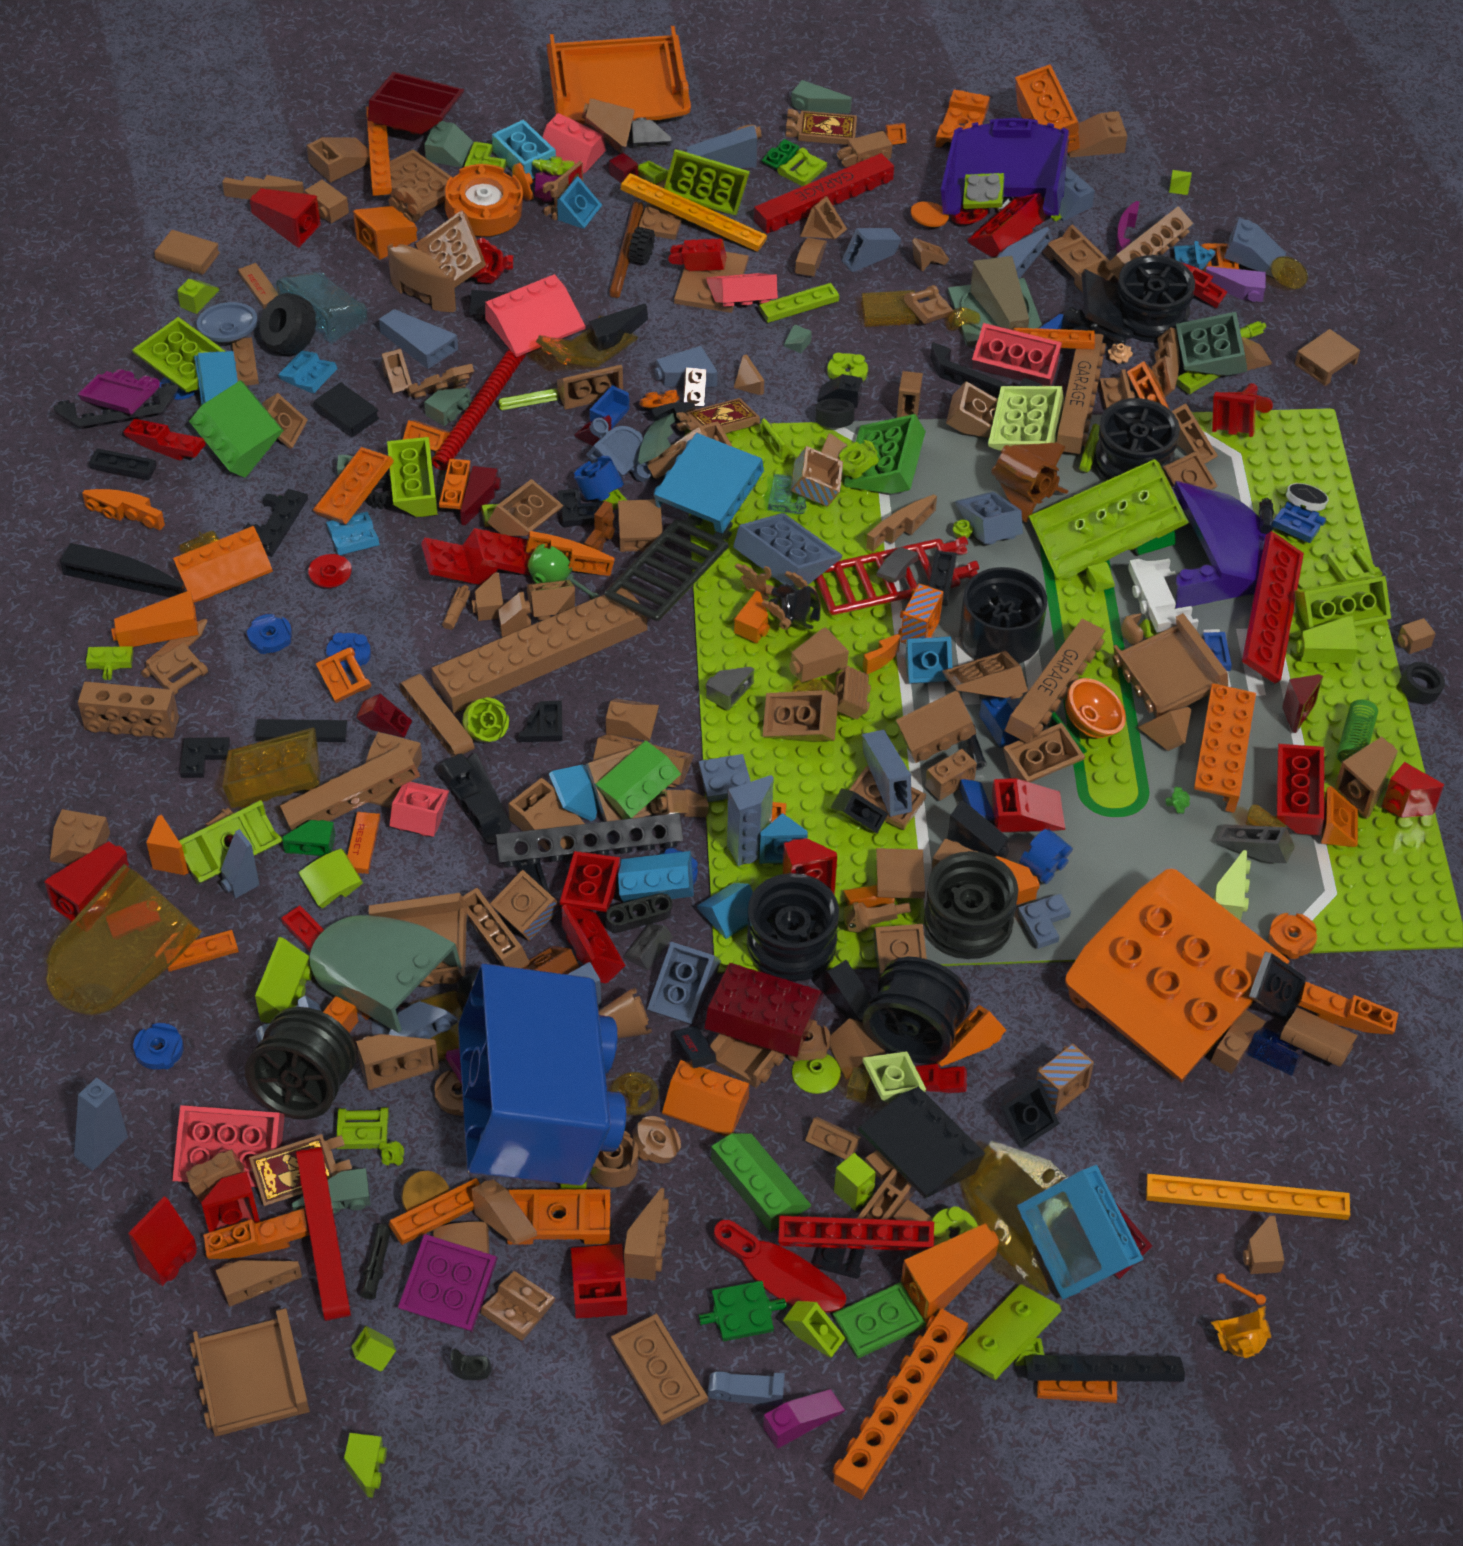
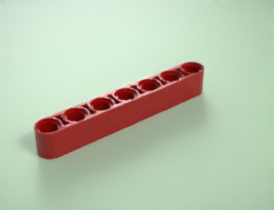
[296,1147,351,1321]

